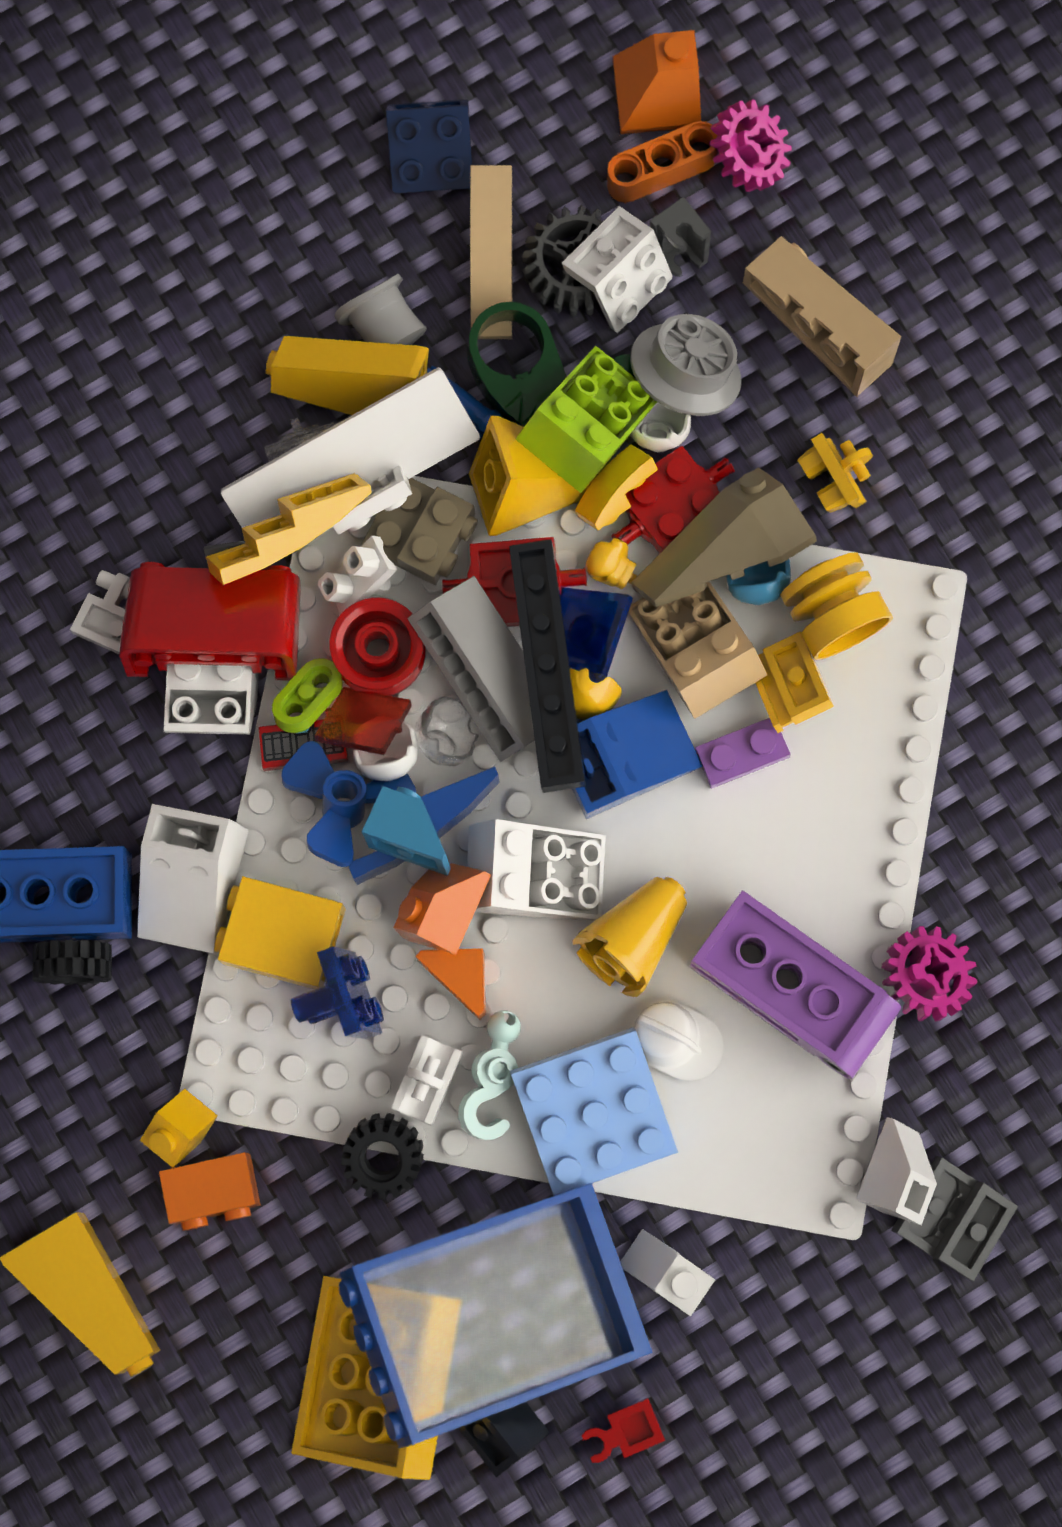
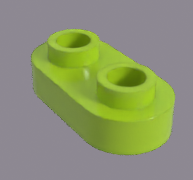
[272,658,343,733]

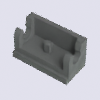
[650,197,711,277]

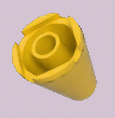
[572,877,687,997]

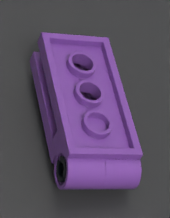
[689,890,902,1080]

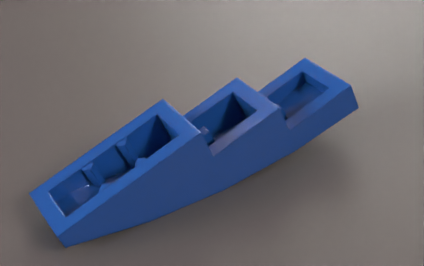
[349,767,500,885]

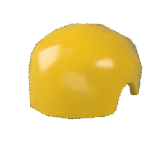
[570,668,622,720]

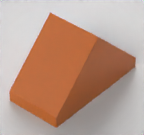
[415,948,486,1020]

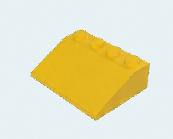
[291,1276,461,1480]

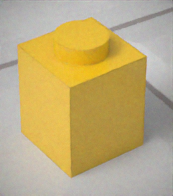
[140,1088,218,1168]

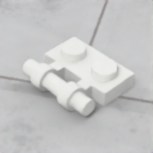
[70,570,130,654]

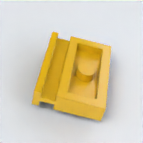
[755,631,834,733]

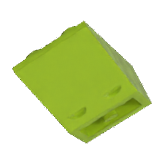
[516,346,657,493]

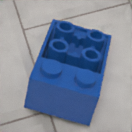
[572,690,703,820]

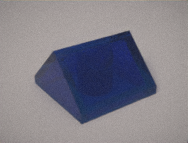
[560,587,633,683]

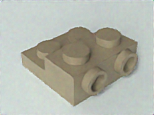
[361,478,478,586]

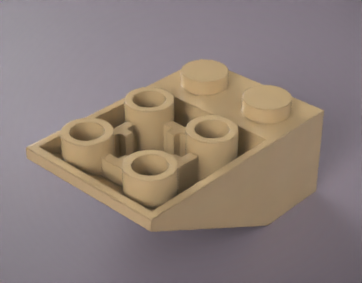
[626,582,767,719]

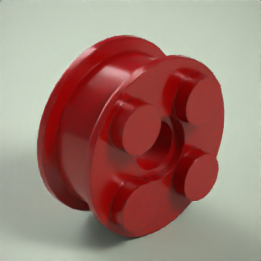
[329,597,426,697]

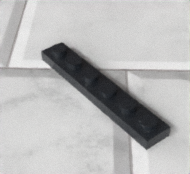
[509,539,586,793]

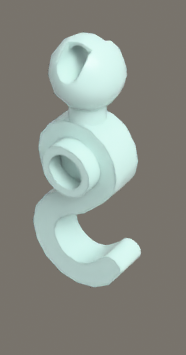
[458,1010,521,1140]

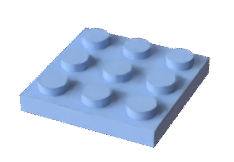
[510,1027,678,1196]

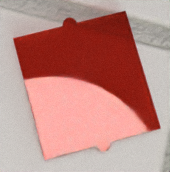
[315,687,412,755]

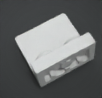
[562,206,673,332]

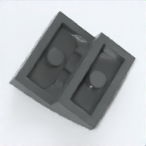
[891,1156,1018,1282]

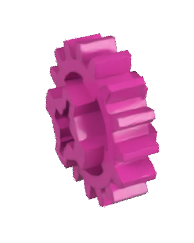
[710,100,792,192]
[881,926,977,1022]

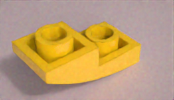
[575,444,658,531]

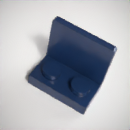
[386,99,472,193]

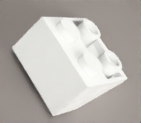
[164,664,258,735]

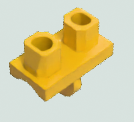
[797,433,873,513]

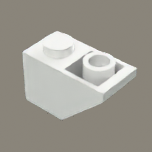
[856,1117,937,1225]

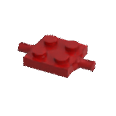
[611,445,735,553]
[442,537,587,627]

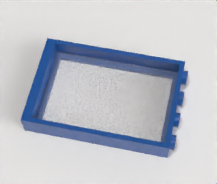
[339,1183,653,1448]

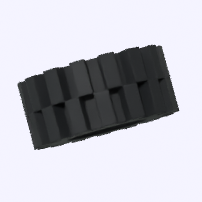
[32,940,112,985]
[341,1113,424,1200]

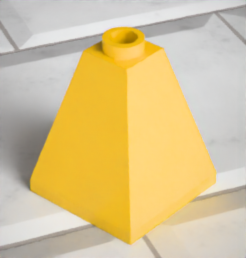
[469,416,596,536]

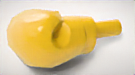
[585,538,637,589]

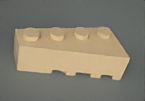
[743,236,902,397]

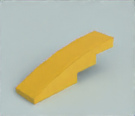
[206,473,372,585]

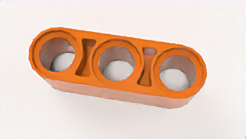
[607,121,718,203]

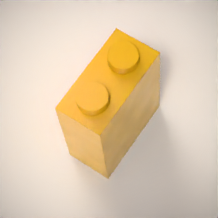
[214,876,346,991]

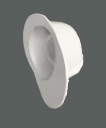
[623,996,724,1081]

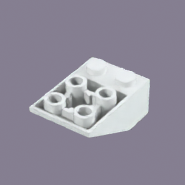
[137,804,249,954]
[467,819,605,920]

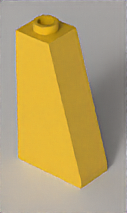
[266,336,429,415]
[0,1212,161,1377]

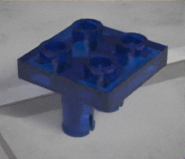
[290,946,384,1039]

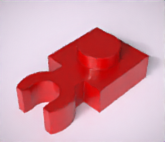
[581,1398,666,1463]

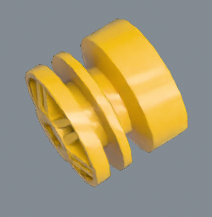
[780,552,893,660]

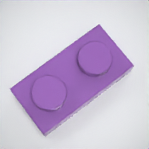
[695,718,791,789]

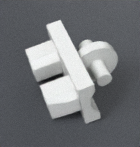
[318,536,397,614]
[391,1035,463,1126]

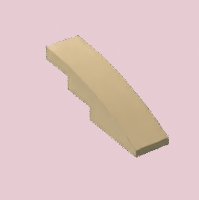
[470,165,513,339]

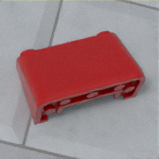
[119,562,301,681]

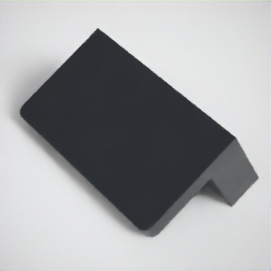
[442,1364,549,1478]

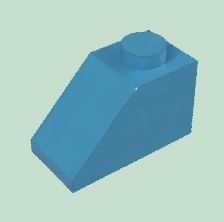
[362,786,451,876]

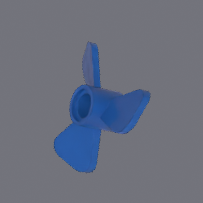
[282,741,416,867]

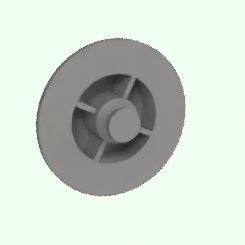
[630,314,741,416]

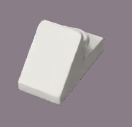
[620,1229,715,1316]

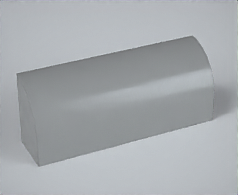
[407,576,535,762]

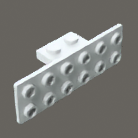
[221,367,480,535]

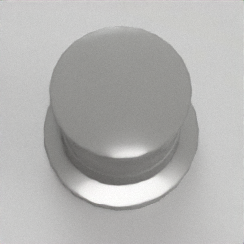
[334,273,427,345]

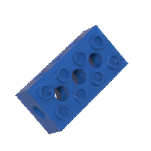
[0,846,132,943]

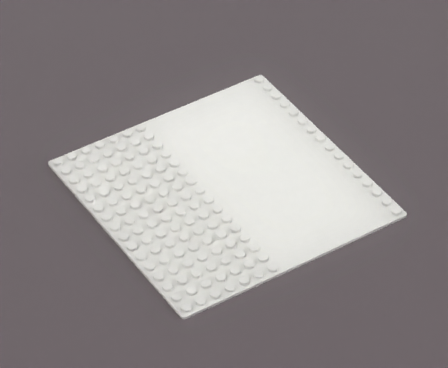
[179,476,967,1240]

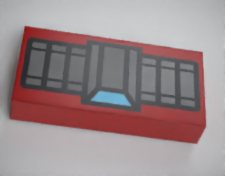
[258,717,348,771]

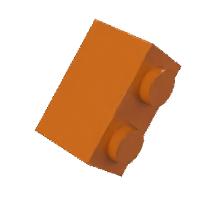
[159,1152,261,1231]

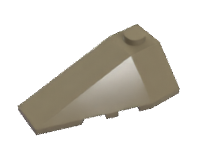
[631,467,817,607]

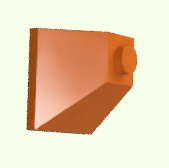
[613,30,701,135]
[393,863,491,955]

